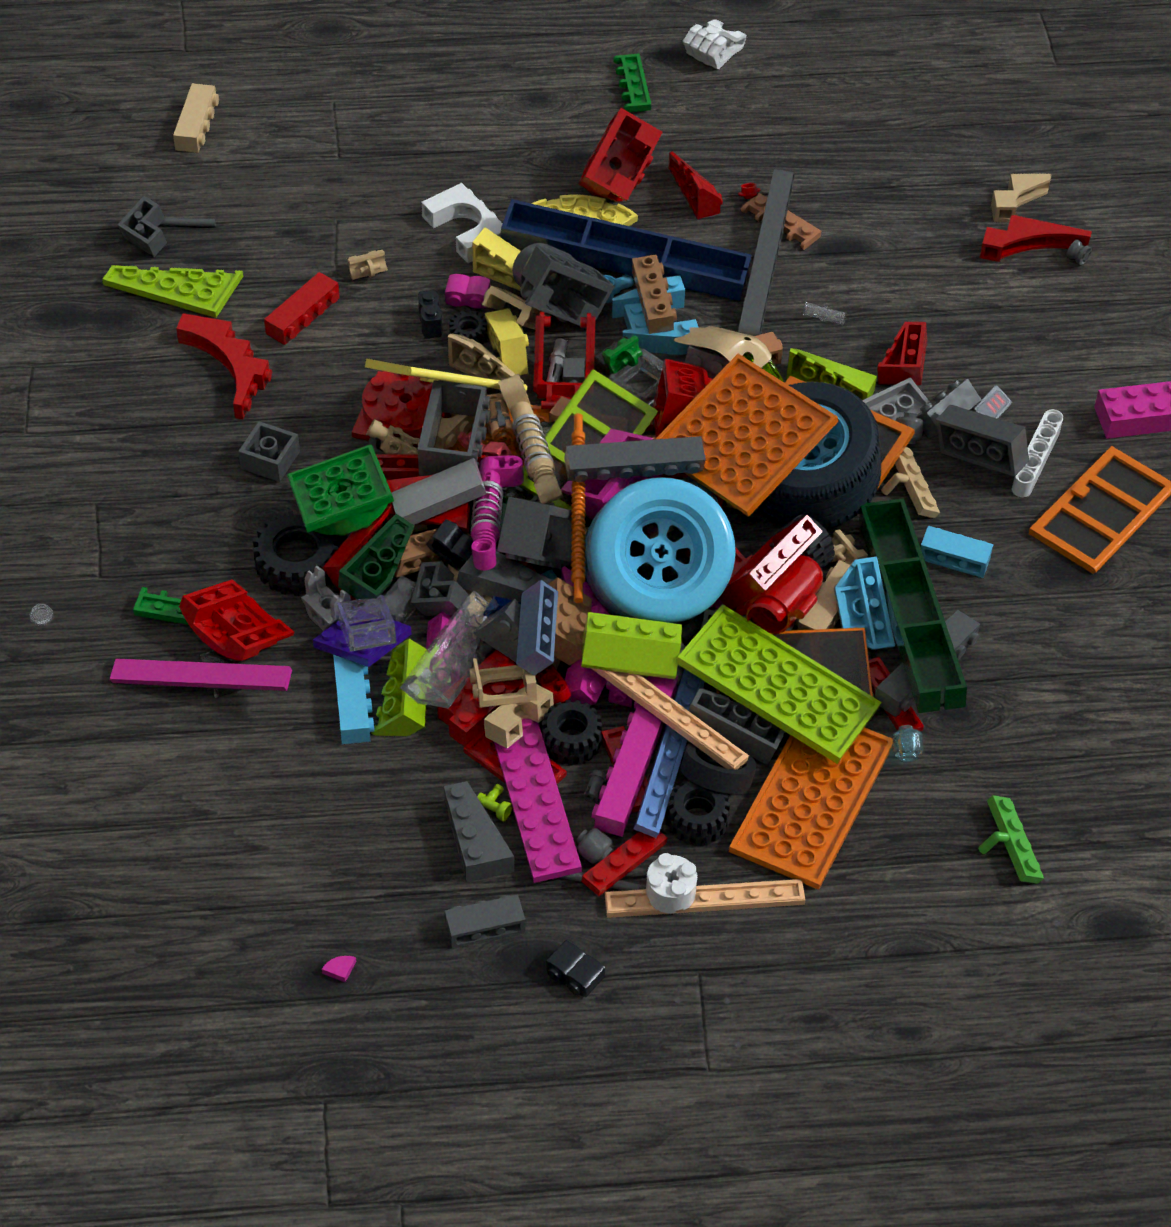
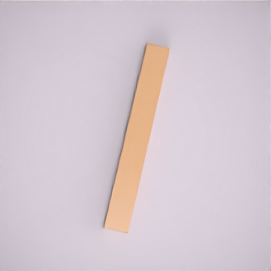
[592,668,749,770]
[605,879,805,918]

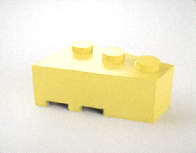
[472,227,521,291]
[485,308,529,375]

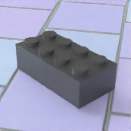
[936,404,1029,477]

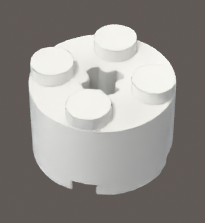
[646,853,697,914]

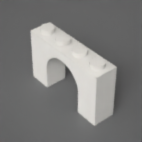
[422,183,503,263]

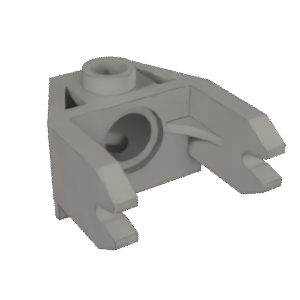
[301,566,351,631]

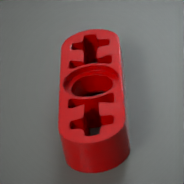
[535,664,571,704]

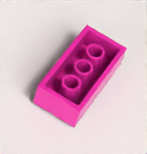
[1094,381,1171,439]

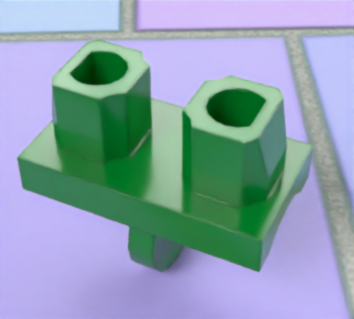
[602,336,643,374]

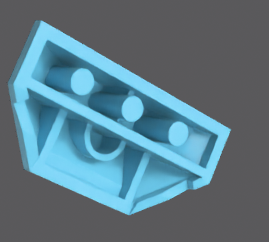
[834,557,895,650]

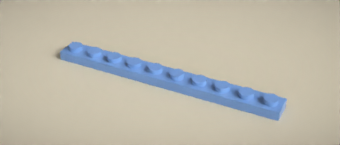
[634,669,705,838]

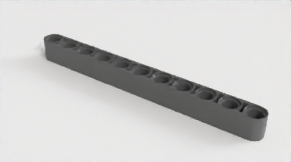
[738,169,794,336]

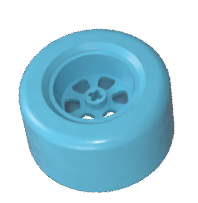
[584,477,736,624]

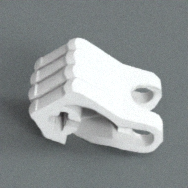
[683,19,747,69]

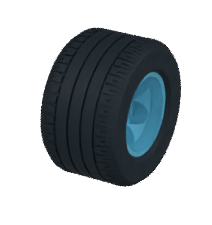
[757,382,881,529]

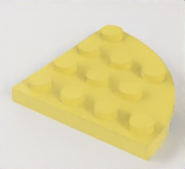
[531,195,638,226]

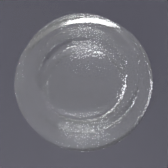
[30,604,54,626]

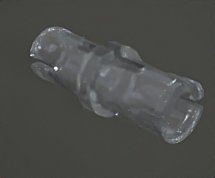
[803,302,847,325]

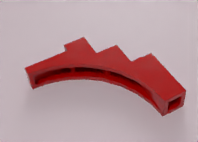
[176,313,272,419]

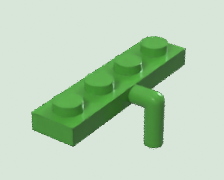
[978,795,1044,884]

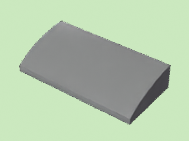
[862,378,930,437]
[392,458,487,525]

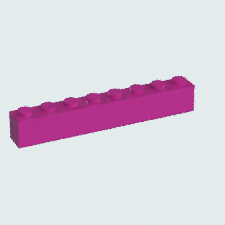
[591,676,678,837]

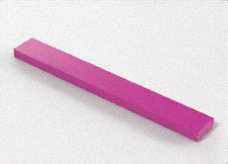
[110,659,292,691]

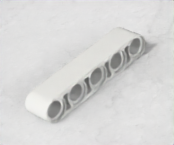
[1012,409,1063,497]

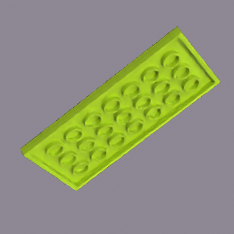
[676,604,882,764]

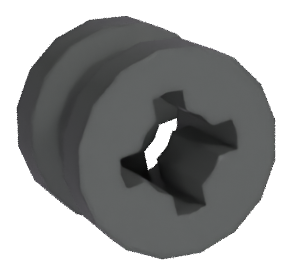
[1066,240,1092,265]

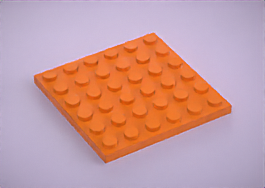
[655,353,839,517]

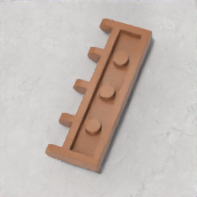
[741,193,821,250]

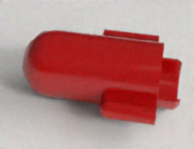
[734,555,823,634]

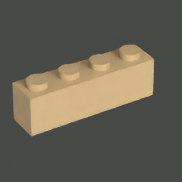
[173,83,219,153]
[796,560,850,647]

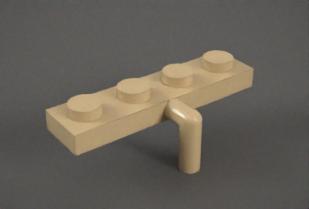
[881,444,940,518]

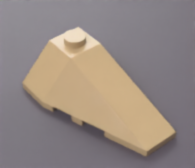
[448,334,524,384]

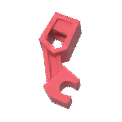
[457,432,513,456]

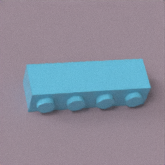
[333,655,374,744]

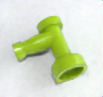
[477,784,512,821]

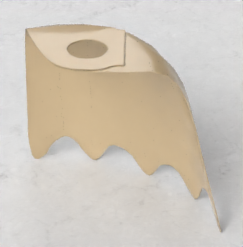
[674,326,772,367]

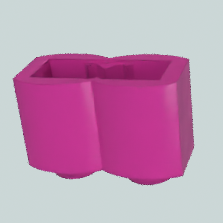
[445,274,491,308]

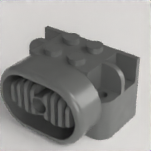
[512,243,615,325]

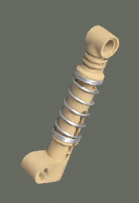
[498,374,563,504]

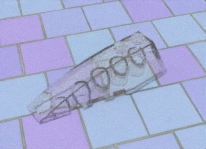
[400,590,491,708]

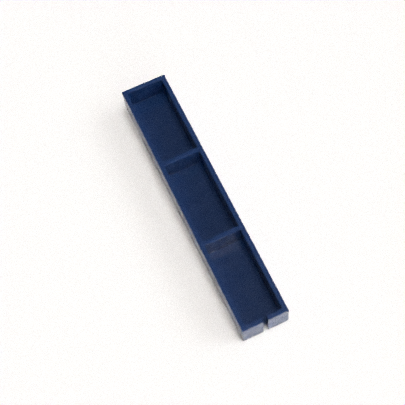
[500,199,751,301]

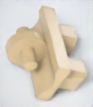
[347,250,387,280]
[831,529,868,565]

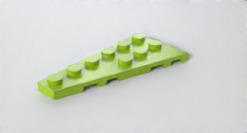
[102,265,243,318]

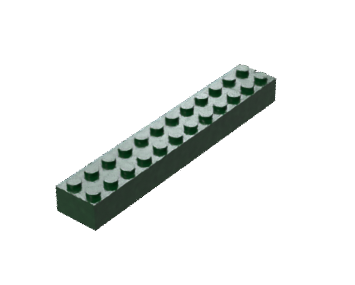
[859,498,967,713]

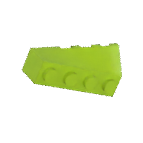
[786,348,877,400]
[371,639,429,736]

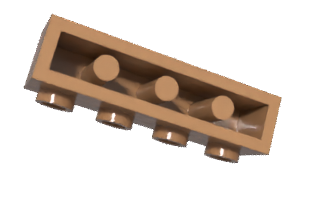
[632,255,677,334]
[394,528,470,578]

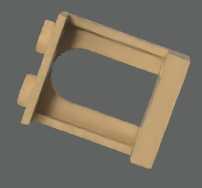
[482,286,545,329]
[469,658,537,708]

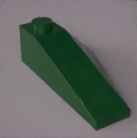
[338,514,414,599]

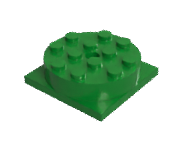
[287,444,394,536]

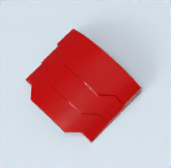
[179,579,294,661]

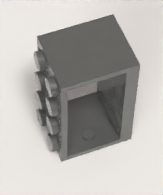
[417,380,490,476]
[497,497,586,569]

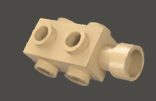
[366,419,420,454]

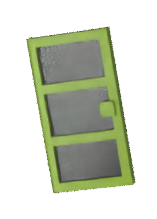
[518,370,658,518]

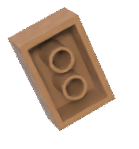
[548,577,592,666]

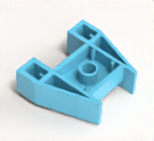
[612,275,699,355]

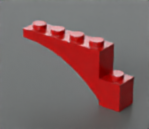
[980,215,1092,262]

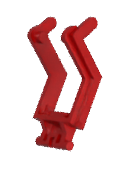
[533,312,595,410]

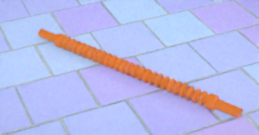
[571,413,586,603]

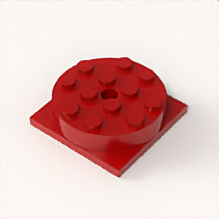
[352,371,451,448]

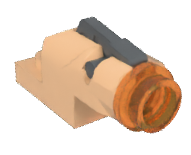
[486,393,514,446]

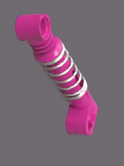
[471,455,524,571]

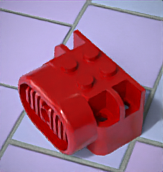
[578,108,663,202]
[652,359,714,438]

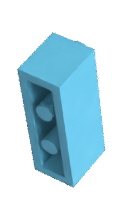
[920,526,993,578]

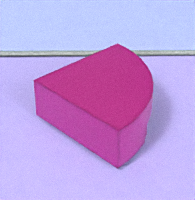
[322,956,356,982]

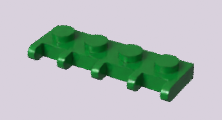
[613,54,651,112]
[133,587,189,625]

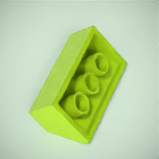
[581,612,682,679]

